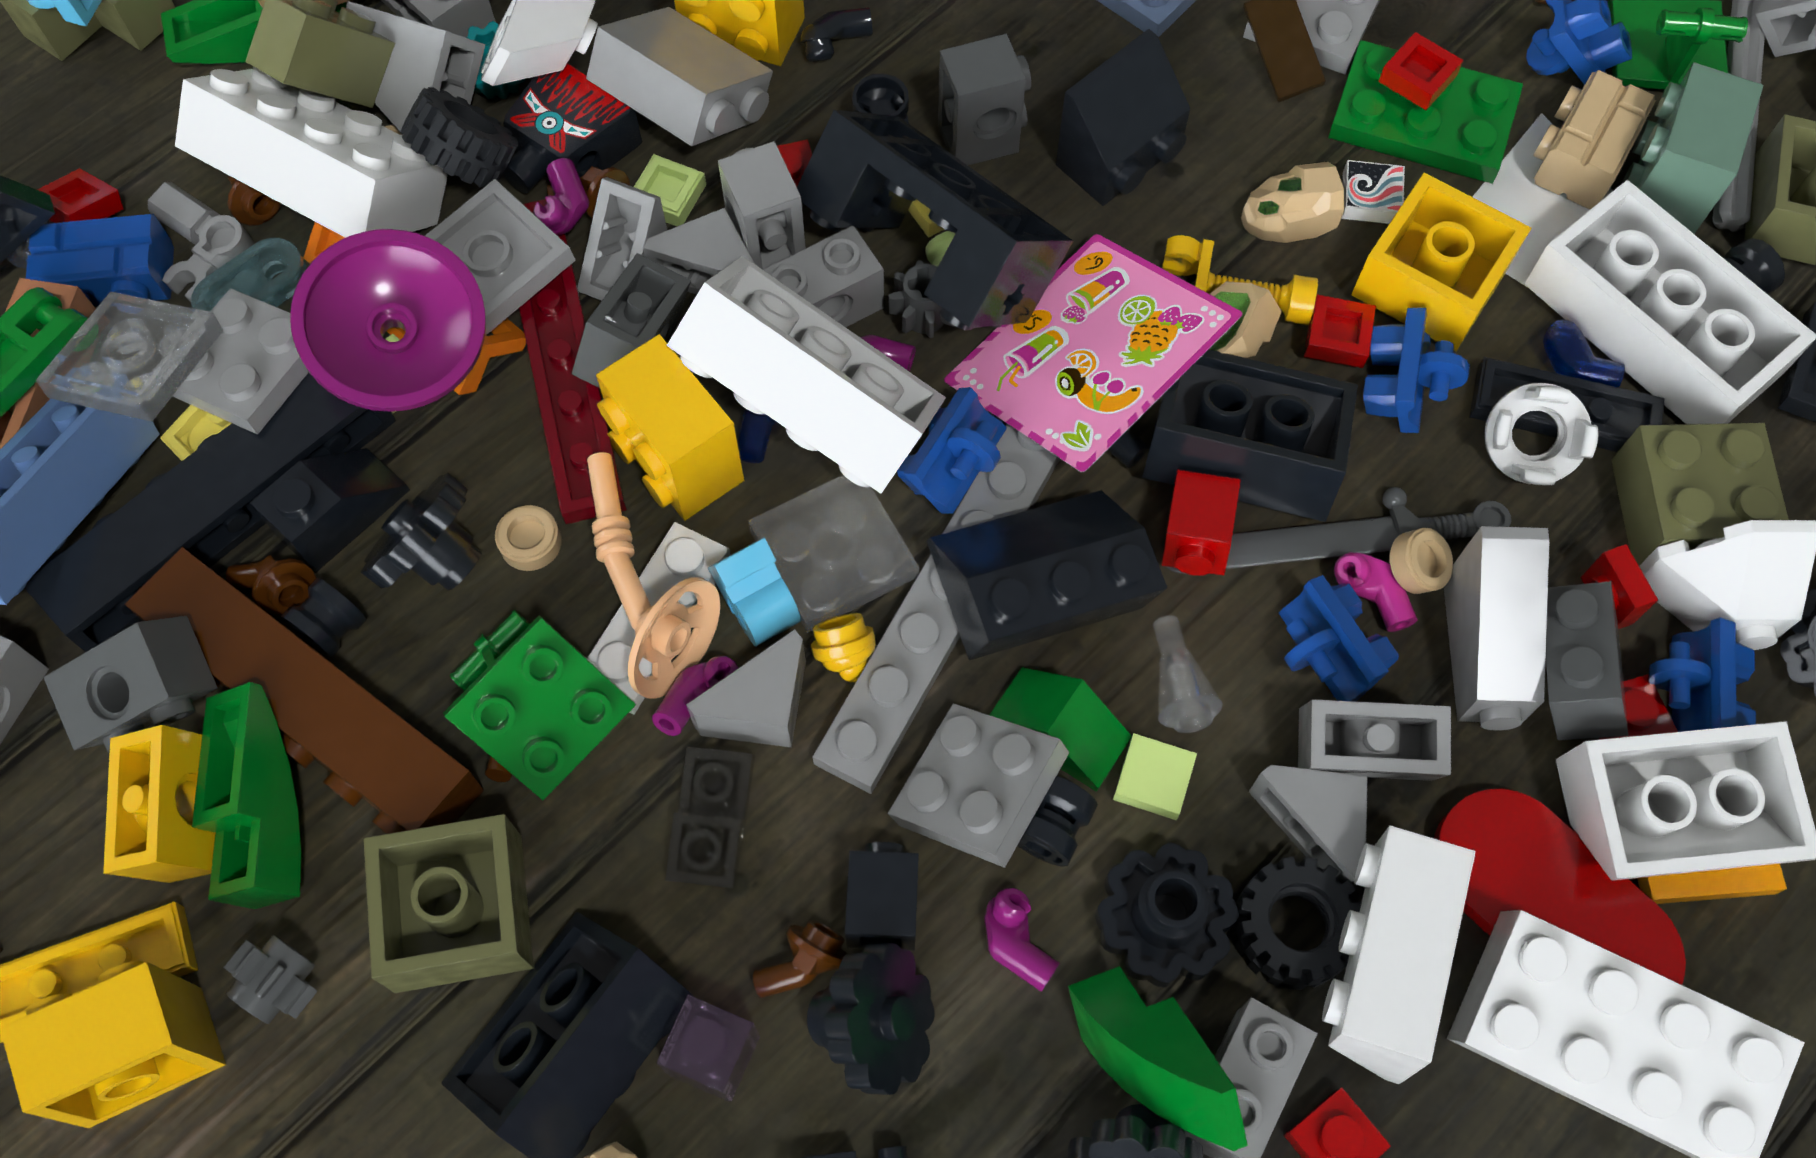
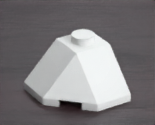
[481,0,598,86]
[1639,520,1816,650]

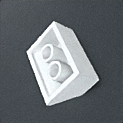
[1556,721,1816,881]
[1322,825,1476,1084]

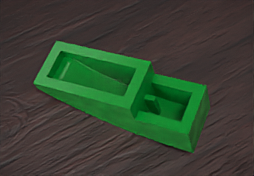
[161,0,346,64]
[192,682,301,910]
[1068,966,1248,1151]

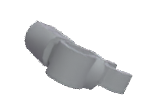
[148,182,256,310]

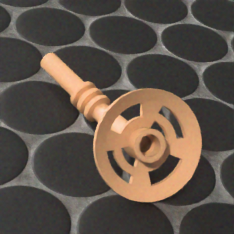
[587,452,720,699]

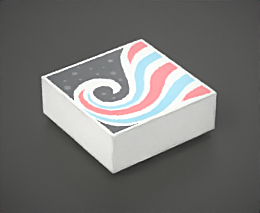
[1341,160,1405,224]

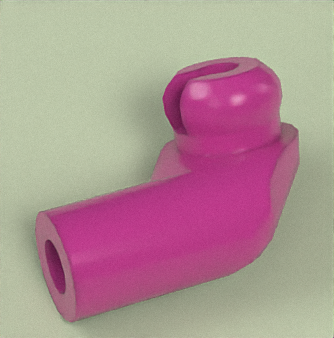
[1334,552,1418,632]

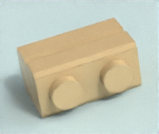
[1533,70,1656,209]

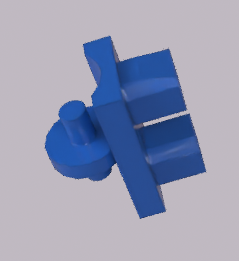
[1526,0,1632,85]
[1363,308,1470,433]
[897,387,1007,514]
[1279,575,1399,702]
[1648,617,1756,732]

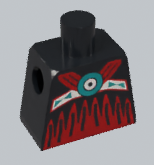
[503,63,642,194]

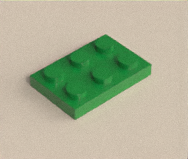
[1328,40,1523,184]

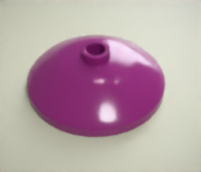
[290,229,486,412]

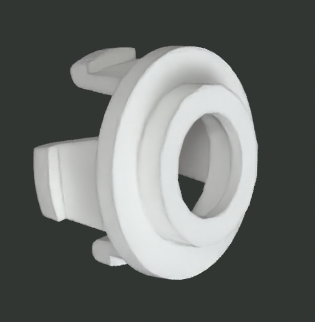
[1485,383,1598,485]

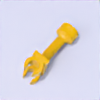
[1162,235,1318,325]

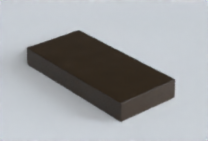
[1243,0,1326,103]

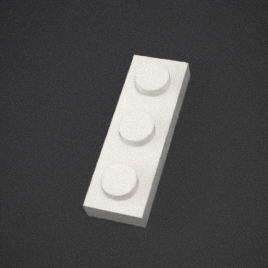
[587,522,730,715]

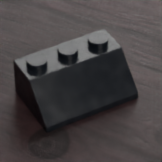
[1142,349,1358,522]
[927,490,1167,661]
[441,912,693,1158]

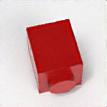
[1162,470,1241,576]

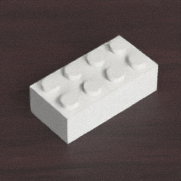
[175,67,448,238]
[1524,180,1816,424]
[667,256,946,493]
[1447,910,1805,1158]

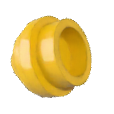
[811,613,876,682]

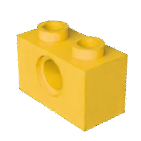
[103,725,215,883]

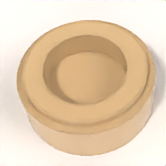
[495,505,562,571]
[1390,528,1453,594]

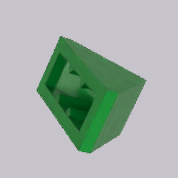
[989,667,1132,792]

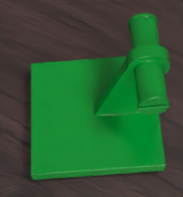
[1608,0,1748,89]
[443,610,636,800]

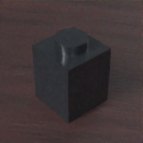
[845,842,919,951]

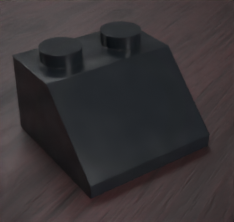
[1056,29,1191,206]

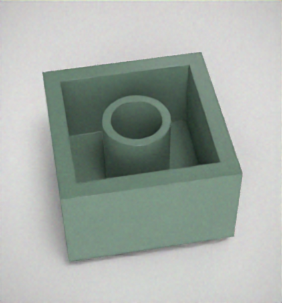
[1622,62,1764,234]

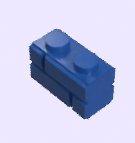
[26,214,174,309]

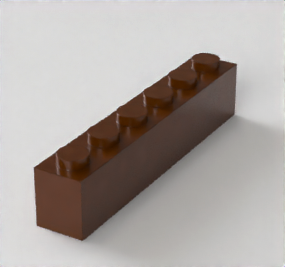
[125,547,484,834]

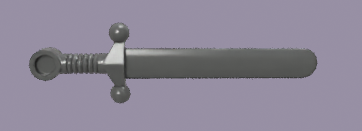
[1162,487,1511,574]

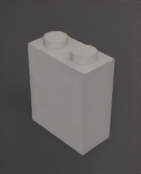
[586,7,773,146]

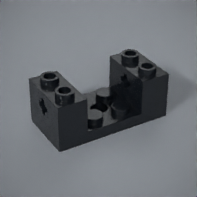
[797,110,1073,330]

